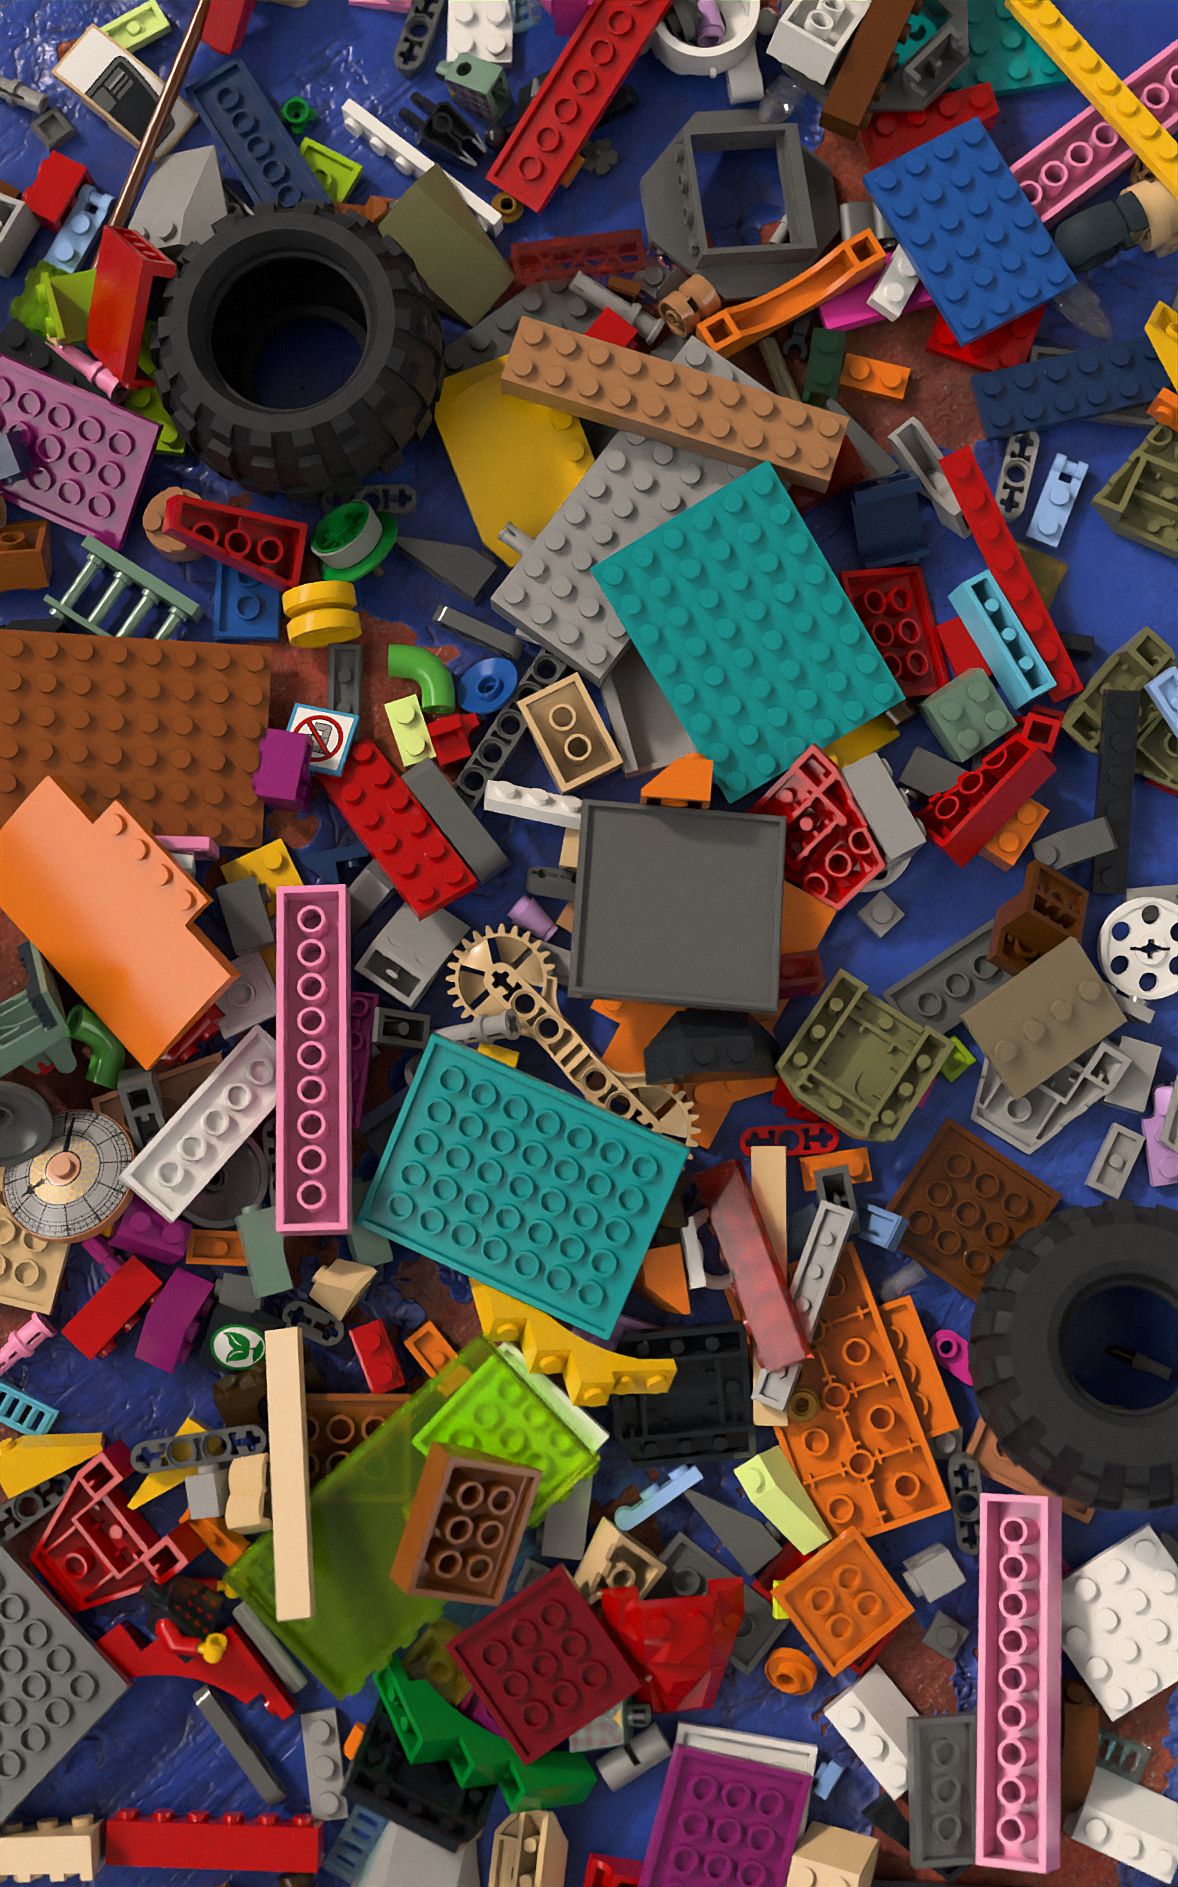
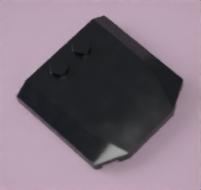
[611,1319,757,1469]
[339,1696,498,1854]

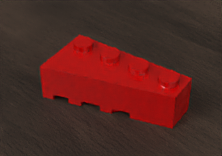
[860,81,999,171]
[162,494,308,593]
[911,732,1057,869]

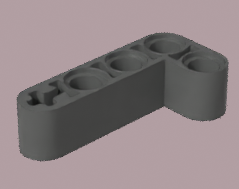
[401,756,509,886]

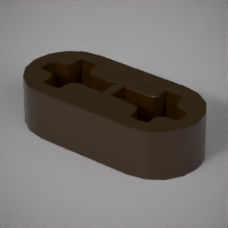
[880,699,921,732]

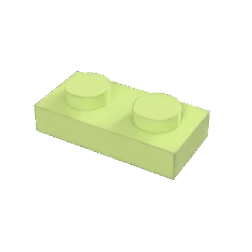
[100,0,172,53]
[384,694,437,769]

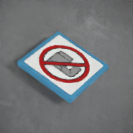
[286,703,360,777]

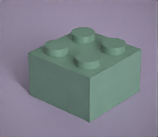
[916,668,1017,762]

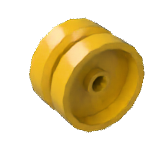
[282,580,362,648]

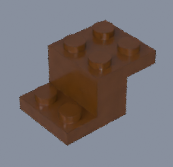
[987,859,1089,977]

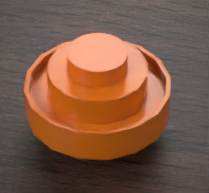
[765,1648,818,1695]

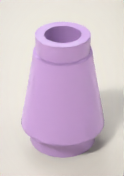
[694,0,725,48]
[507,894,558,942]

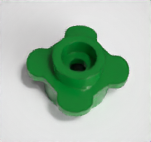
[278,96,317,135]

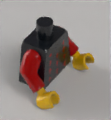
[138,1570,245,1664]

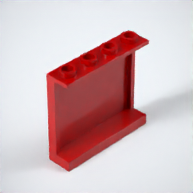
[84,225,176,390]

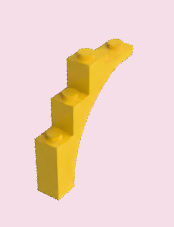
[468,1277,677,1407]

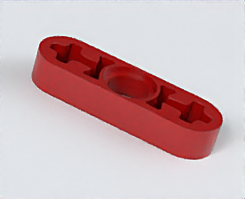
[739,1122,839,1158]

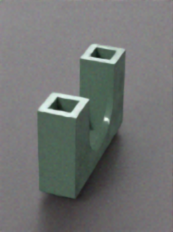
[235,1176,394,1299]

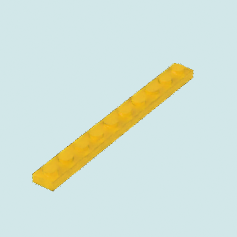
[1004,0,1178,201]

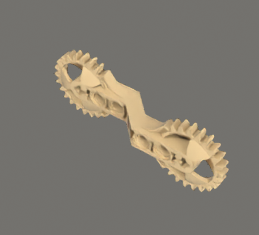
[446,923,701,1171]

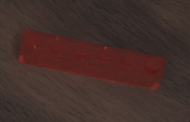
[695,1159,814,1373]

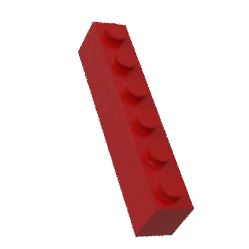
[105,1807,325,1873]

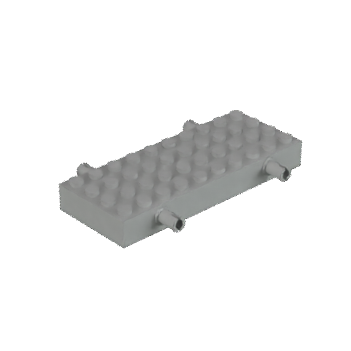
[490,335,792,687]

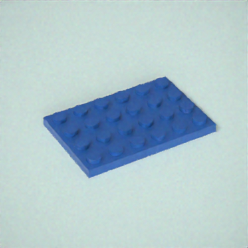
[862,116,1078,348]

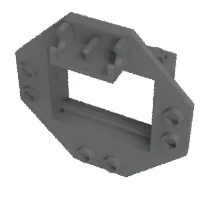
[781,0,970,114]
[639,109,841,301]

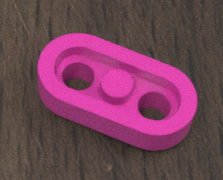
[928,1329,973,1386]

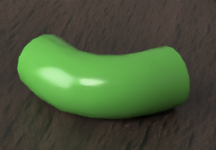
[388,644,456,715]
[66,1004,126,1090]

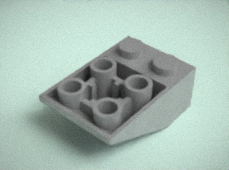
[354,902,471,1011]

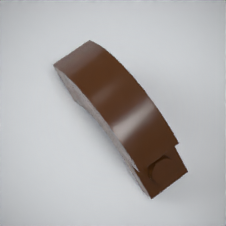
[1060,1678,1099,1813]

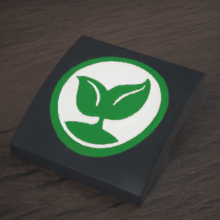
[196,1302,287,1375]

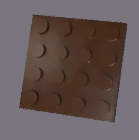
[884,1117,1062,1303]

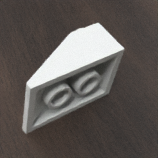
[766,0,872,85]

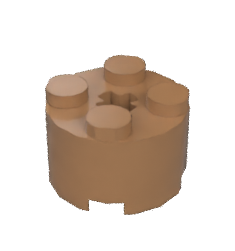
[142,487,205,563]

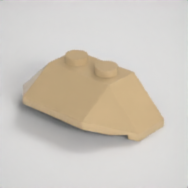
[488,1809,569,1887]

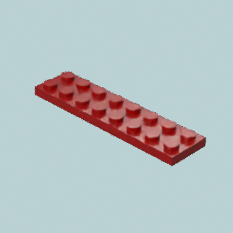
[485,0,674,215]

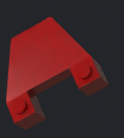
[30,1439,207,1614]

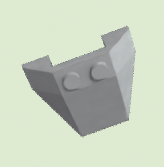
[128,145,229,255]
[970,1037,1133,1155]
[350,1821,481,1887]

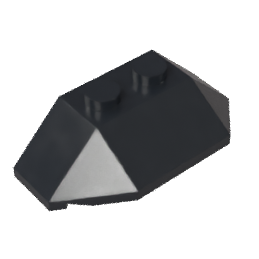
[643,1009,781,1085]

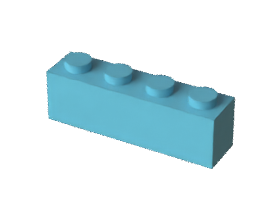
[947,569,1057,711]

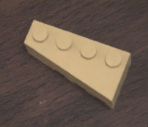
[573,1516,668,1622]
[0,1814,106,1882]

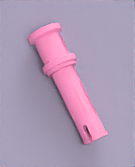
[45,336,132,404]
[0,1312,57,1376]

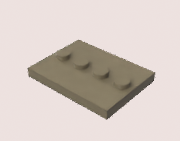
[959,936,1128,1100]

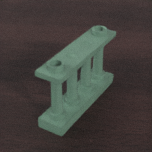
[43,534,204,640]

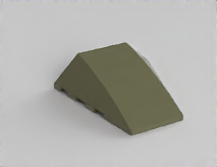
[378,163,516,328]
[1090,422,1178,559]

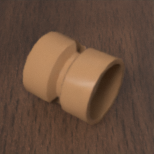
[658,274,721,337]

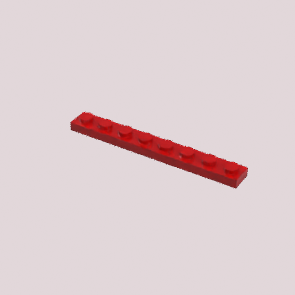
[938,445,1084,704]

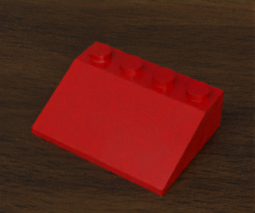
[835,565,950,701]

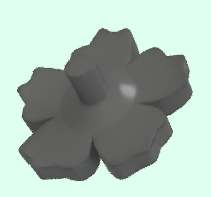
[582,137,619,177]

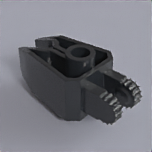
[398,92,487,172]

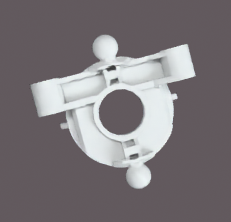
[640,0,779,105]

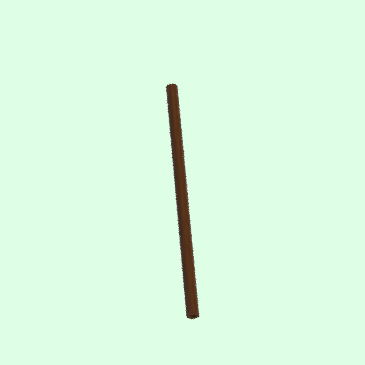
[90,0,211,270]

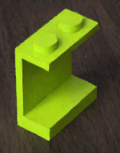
[35,269,97,347]

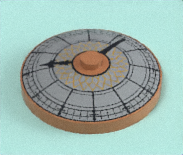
[2,1109,138,1244]

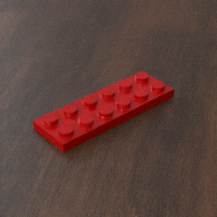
[312,736,478,921]

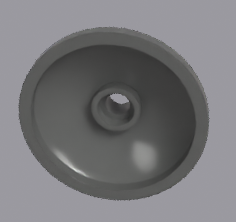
[0,1081,53,1167]
[181,1136,269,1228]

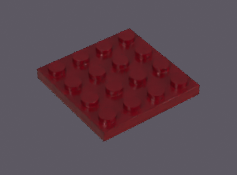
[444,1563,644,1766]

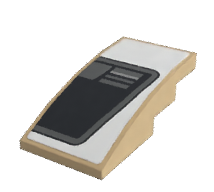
[51,23,200,164]

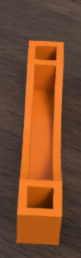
[695,227,887,359]

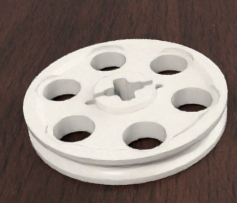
[1097,897,1178,1000]

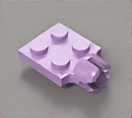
[1140,1082,1178,1187]

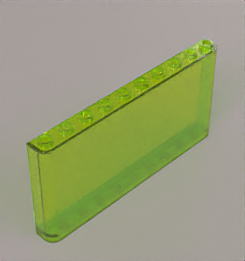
[222,1332,600,1702]

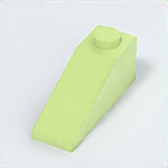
[733,1445,832,1555]

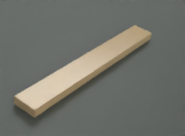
[751,1146,789,1426]
[265,1327,316,1621]

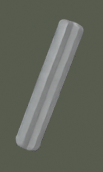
[232,1601,307,1694]

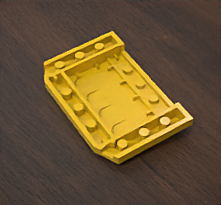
[434,354,595,569]

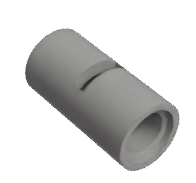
[596,1722,673,1792]

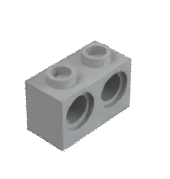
[902,1541,967,1603]

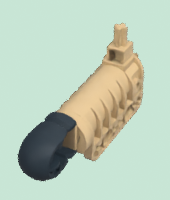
[1054,177,1178,273]

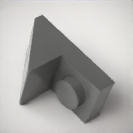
[630,256,688,306]

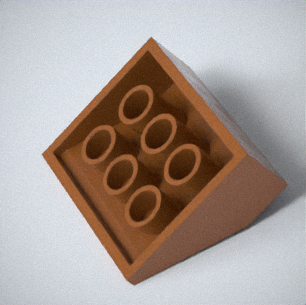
[305,1393,413,1502]
[389,1441,543,1607]

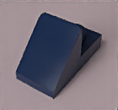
[299,843,372,885]

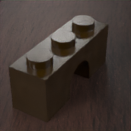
[212,1344,327,1435]

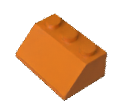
[640,753,713,810]

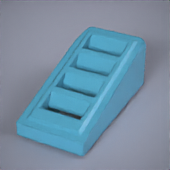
[0,1378,60,1435]

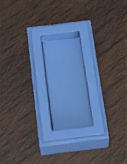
[851,1199,910,1253]

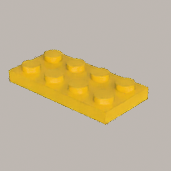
[220,838,304,986]

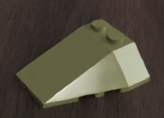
[1060,626,1178,792]

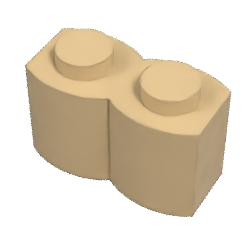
[225,1453,273,1535]

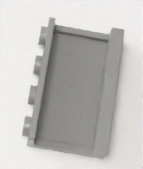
[599,643,699,780]

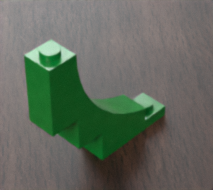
[372,1653,597,1814]

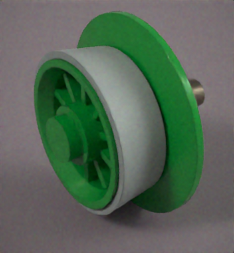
[310,499,398,583]

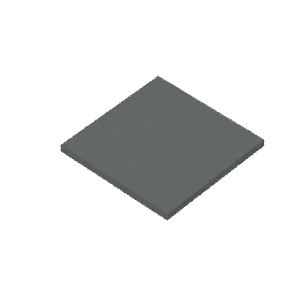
[567,799,787,1015]

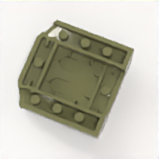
[775,968,956,1144]

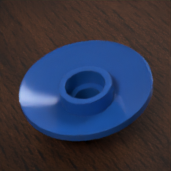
[457,657,519,715]

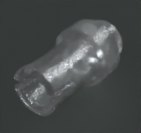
[876,1259,928,1303]

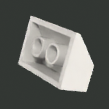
[823,1663,920,1800]
[1063,1765,1178,1884]

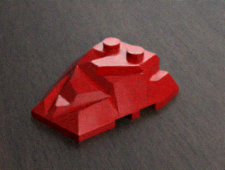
[745,743,887,910]
[601,1577,744,1715]

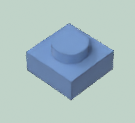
[813,1758,847,1800]

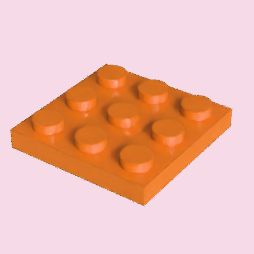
[770,1525,915,1678]

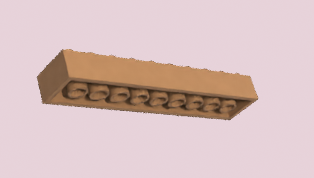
[501,316,850,494]

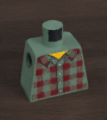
[435,52,514,125]
[569,1694,651,1752]

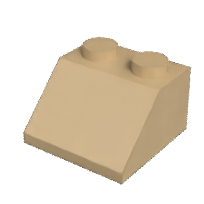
[786,1821,880,1887]

